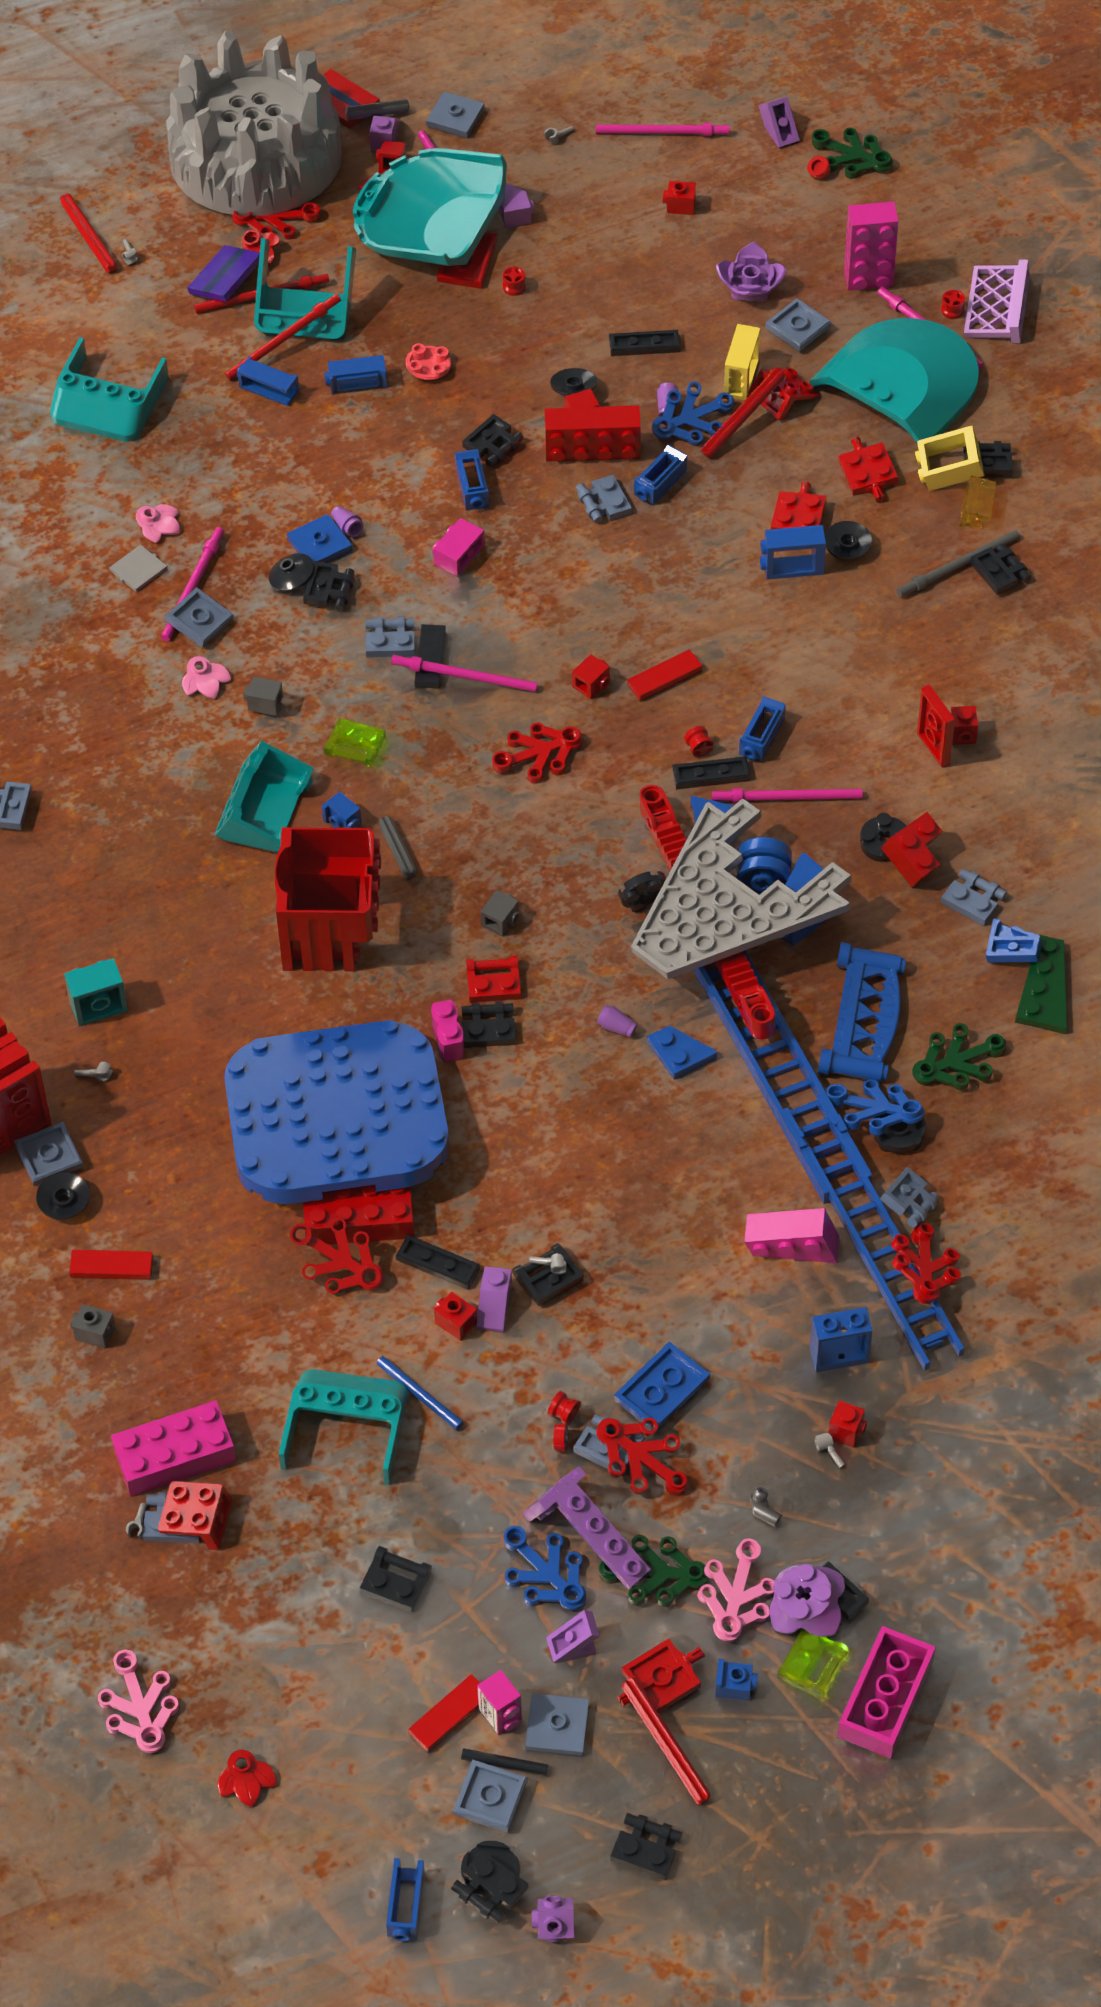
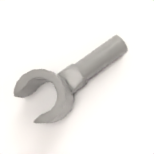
[544,126,574,145]
[122,239,138,265]
[74,1062,113,1082]
[529,1253,566,1274]
[814,1433,845,1468]
[126,1503,147,1539]

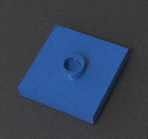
[286,514,352,563]

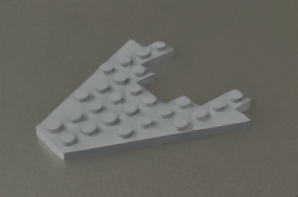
[631,799,852,979]

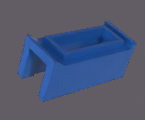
[324,355,387,395]
[237,356,299,406]
[634,445,687,505]
[455,449,489,511]
[739,696,786,762]
[386,1858,425,1941]

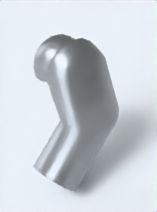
[750,1487,782,1527]

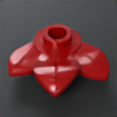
[242,229,281,265]
[218,1749,276,1807]

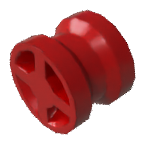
[502,266,525,296]
[941,290,965,319]
[684,726,715,757]
[547,1391,581,1425]

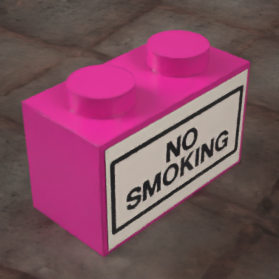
[477,1670,522,1735]

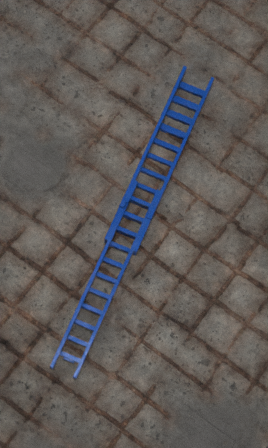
[694,950,964,1371]

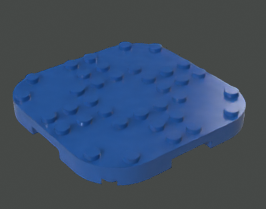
[224,1020,449,1204]

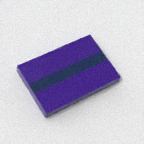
[187,245,260,302]

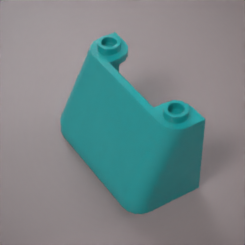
[214,740,314,853]

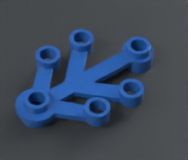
[652,381,734,446]
[826,1079,925,1135]
[504,1526,587,1610]

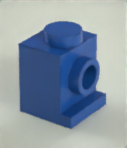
[321,791,362,828]
[715,1659,758,1701]

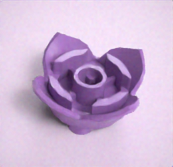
[716,242,787,302]
[770,1564,845,1637]

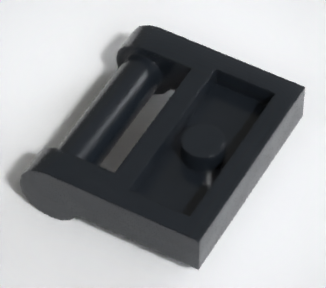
[512,1243,584,1306]
[359,1546,432,1612]

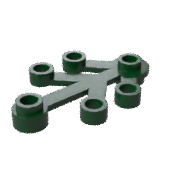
[812,128,893,179]
[912,1023,1006,1090]
[599,1535,709,1607]

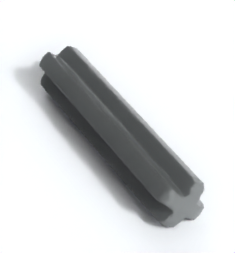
[345,99,410,120]
[379,816,417,879]

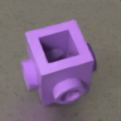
[532,1895,574,1942]

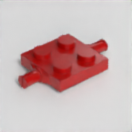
[838,437,898,503]
[771,481,827,529]
[617,1639,705,1713]

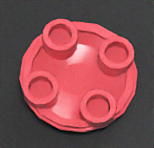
[405,344,451,380]

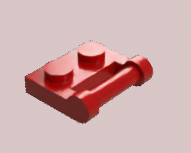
[466,955,521,1003]

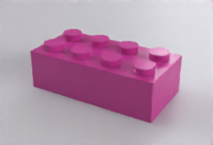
[844,201,899,291]
[111,1400,236,1497]
[837,1626,936,1759]

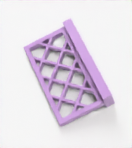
[964,260,1030,343]

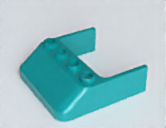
[254,238,356,339]
[50,337,169,442]
[278,1369,408,1485]

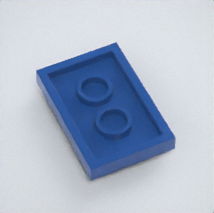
[614,1341,710,1431]

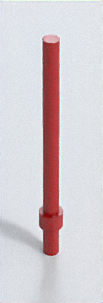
[194,274,330,313]
[224,293,342,381]

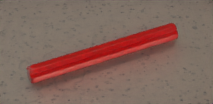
[60,193,117,273]
[701,367,785,458]
[622,1677,711,1805]

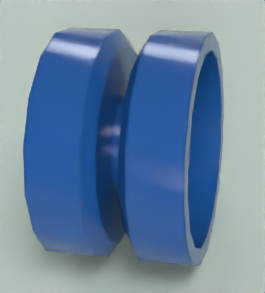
[736,837,792,895]

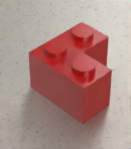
[881,812,943,888]

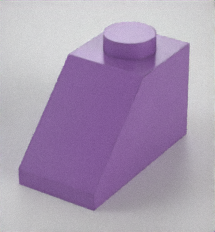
[758,97,800,147]
[369,116,401,152]
[499,183,535,228]
[477,1266,512,1333]

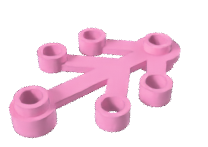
[697,1538,774,1642]
[98,1650,179,1753]

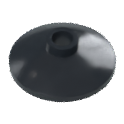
[550,368,597,396]
[825,521,872,560]
[269,553,314,592]
[36,1172,90,1220]

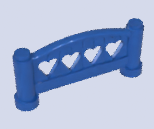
[818,942,906,1082]

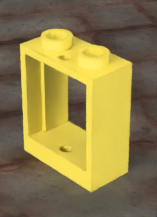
[724,324,760,400]
[915,426,984,491]

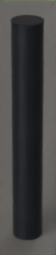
[461,1748,549,1776]

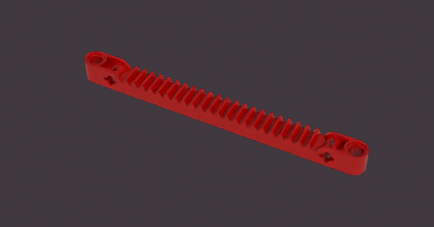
[639,785,775,1040]

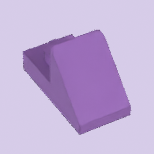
[546,1610,600,1663]

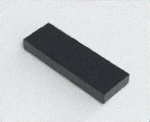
[609,330,680,356]
[414,624,446,688]
[672,756,750,790]
[396,1235,480,1290]

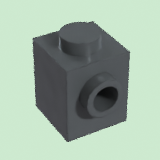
[244,676,283,716]
[480,890,520,937]
[70,1304,115,1348]

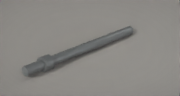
[896,530,1020,597]

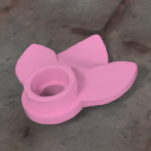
[136,504,180,543]
[182,656,231,700]

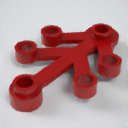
[232,203,320,240]
[492,722,583,784]
[290,1217,384,1294]
[891,1222,961,1304]
[596,1418,688,1496]

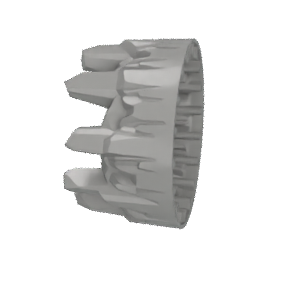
[166,30,343,216]

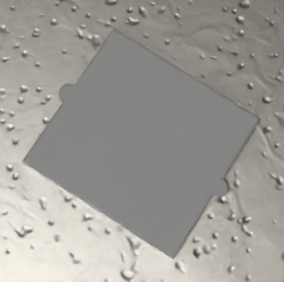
[109,544,167,592]

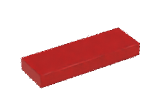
[627,649,703,701]
[69,1250,153,1280]
[408,1674,480,1752]

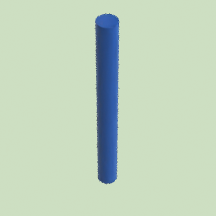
[377,1356,463,1431]

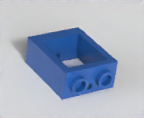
[760,525,826,580]
[810,1307,873,1372]

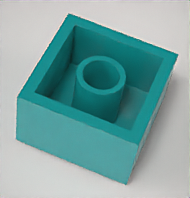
[64,958,128,1026]

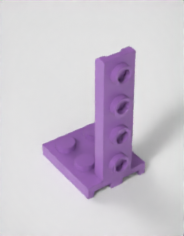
[522,1466,651,1589]

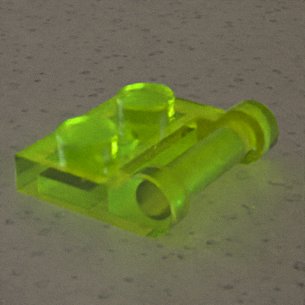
[324,718,386,767]
[777,1628,849,1698]

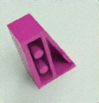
[745,1208,840,1263]

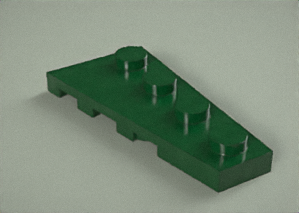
[1015,935,1067,1034]

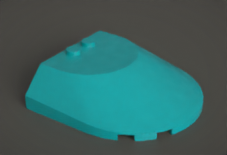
[353,148,507,266]
[810,318,979,444]

